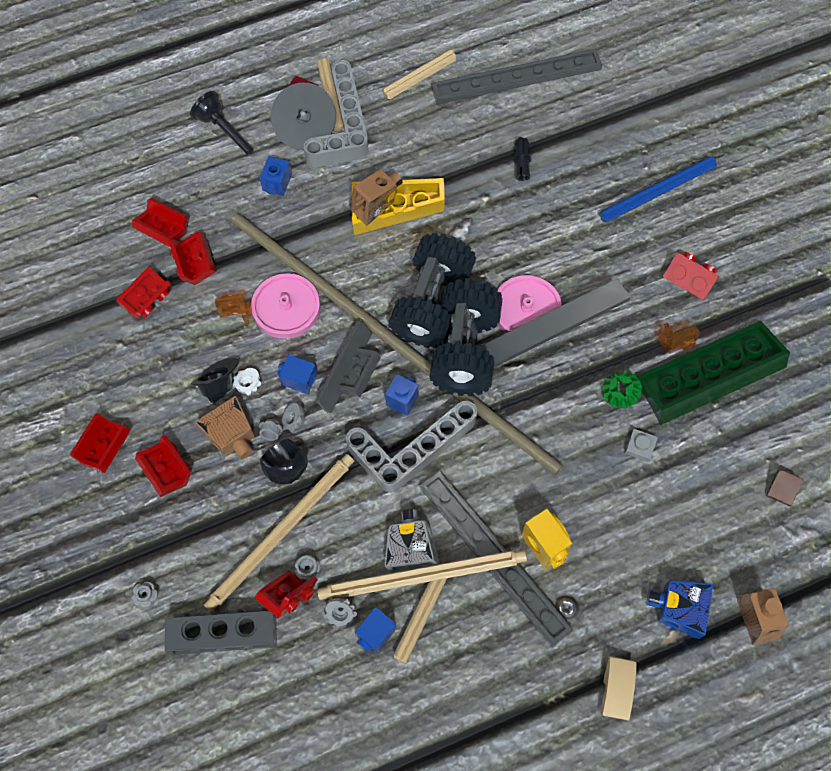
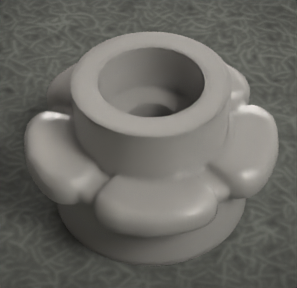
[259,419,283,441]
[295,555,320,580]
[132,582,158,608]

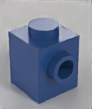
[260,156,292,196]
[277,354,318,394]
[385,374,419,416]
[355,607,397,654]

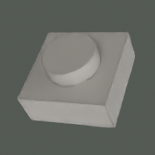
[625,429,658,462]

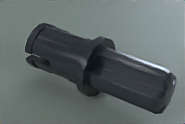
[514,137,531,181]

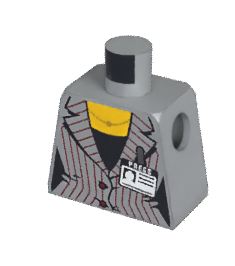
[385,509,440,573]

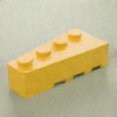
[352,178,445,236]

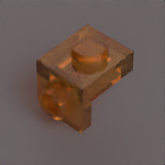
[215,293,253,325]
[658,323,700,354]

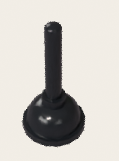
[190,91,253,155]

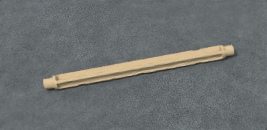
[204,454,354,611]
[318,550,527,600]

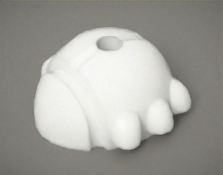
[232,368,261,396]

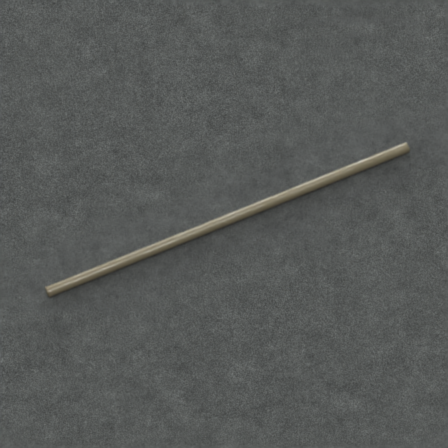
[232,213,563,475]

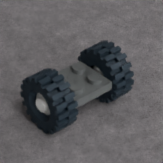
[388,233,476,348]
[430,278,503,396]

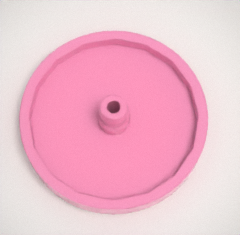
[251,273,320,339]
[497,275,562,334]

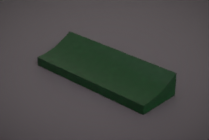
[636,321,790,425]

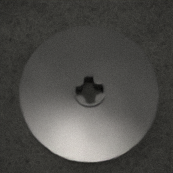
[271,83,336,150]

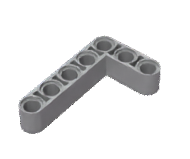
[304,60,369,167]
[346,401,477,493]

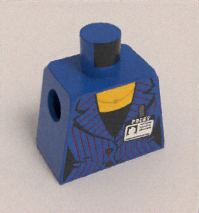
[646,581,713,639]

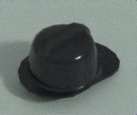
[191,358,239,403]

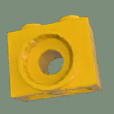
[521,509,572,570]

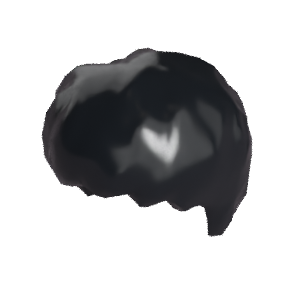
[260,439,308,484]

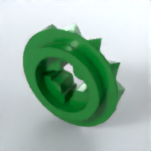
[602,370,642,408]

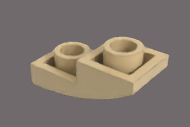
[600,656,636,721]

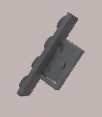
[316,321,381,413]

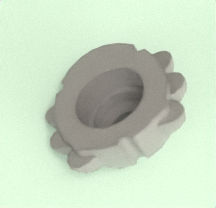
[282,403,305,433]
[324,598,357,628]

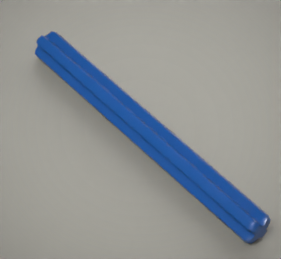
[599,156,717,222]

